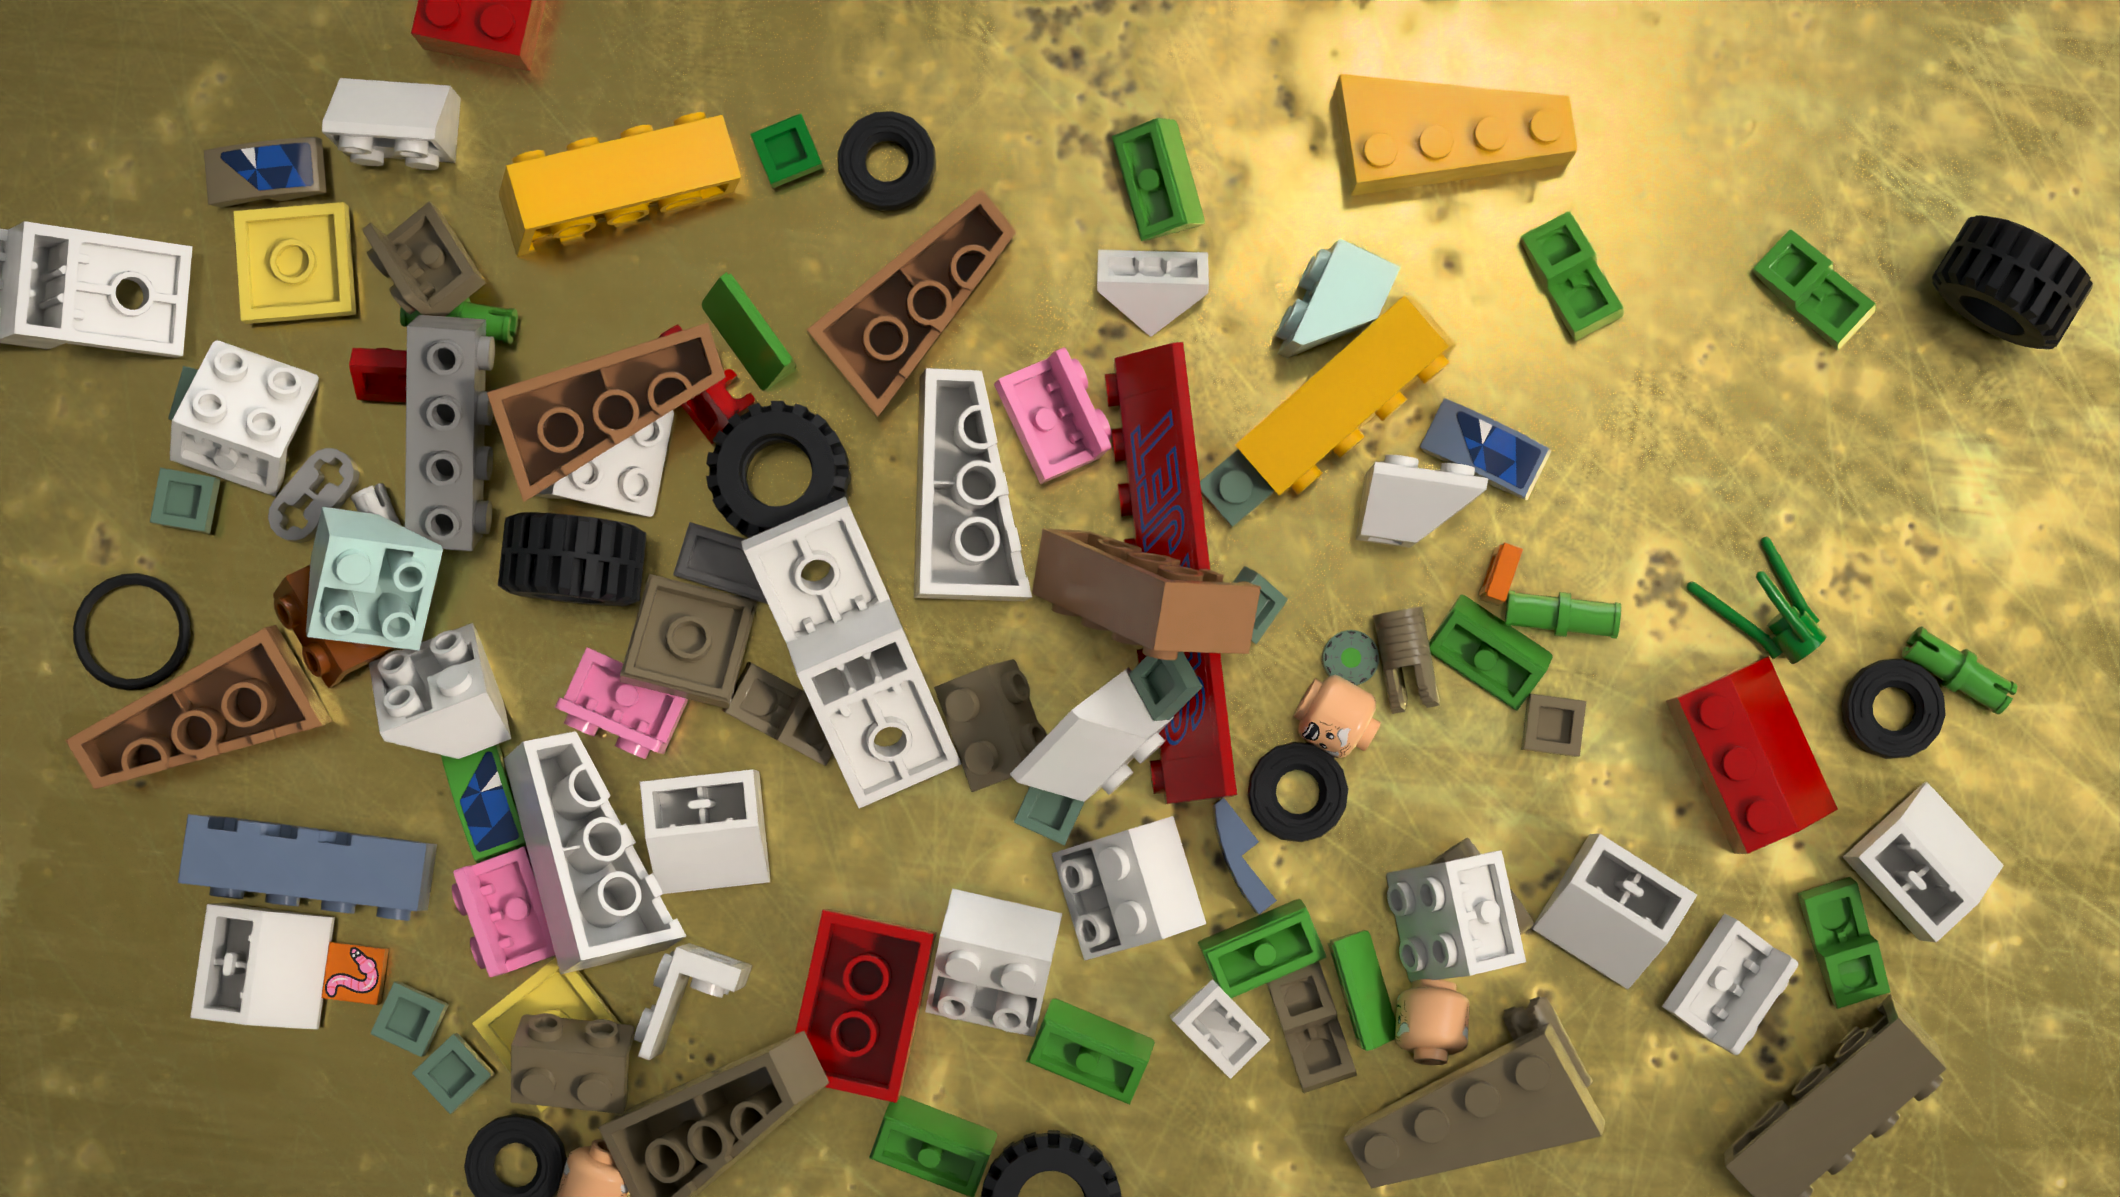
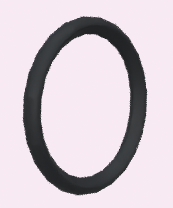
[73,573,191,690]

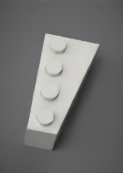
[914,368,1032,601]
[504,731,686,974]

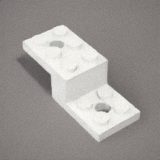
[0,221,193,358]
[741,497,961,808]

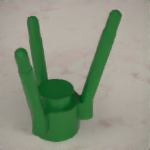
[1687,537,1827,664]

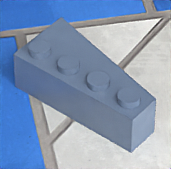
[178,814,437,921]

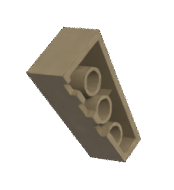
[1724,994,1947,1197]
[1344,1022,1606,1188]
[598,1031,829,1197]

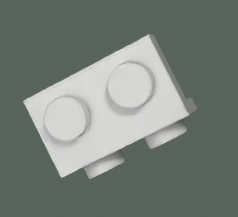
[1662,913,1798,1055]

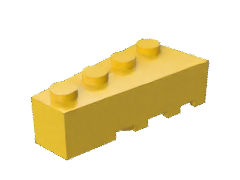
[1335,74,1578,196]
[499,112,741,257]
[1235,295,1457,496]

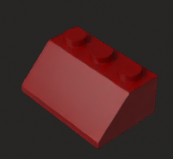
[1666,656,1838,854]

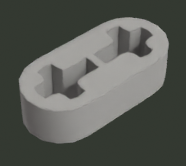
[268,448,359,543]

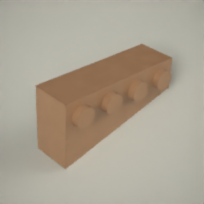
[65,625,332,789]

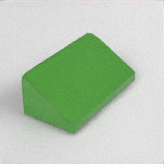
[1112,118,1205,241]
[701,272,796,391]
[1429,595,1553,711]
[1198,899,1327,998]
[1328,930,1396,1051]
[1026,998,1155,1105]
[869,1095,997,1197]

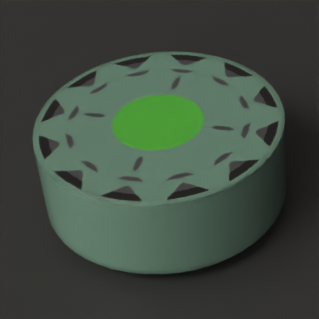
[1322,630,1379,686]

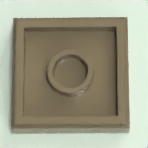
[620,574,757,709]

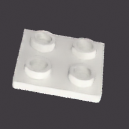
[170,340,319,497]
[535,410,674,517]
[1387,850,1526,983]
[634,943,753,1060]

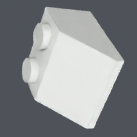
[1010,667,1174,802]

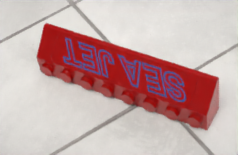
[1104,342,1237,805]

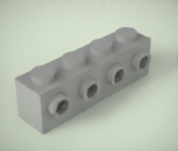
[405,315,495,551]

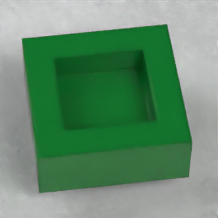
[750,113,824,188]

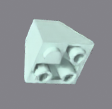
[1275,238,1401,358]
[306,507,443,651]

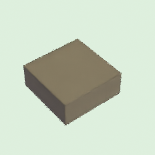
[1521,694,1586,757]

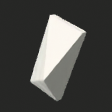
[1097,250,1209,337]
[1169,979,1270,1079]

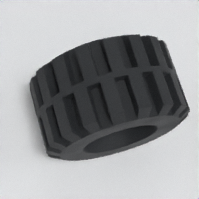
[1932,215,2093,350]
[706,401,851,538]
[498,512,647,606]
[981,1130,1122,1197]

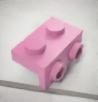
[994,347,1111,484]
[555,647,688,759]
[452,846,555,978]

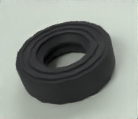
[837,111,936,211]
[1842,659,1946,759]
[1247,742,1349,842]
[464,1113,567,1197]

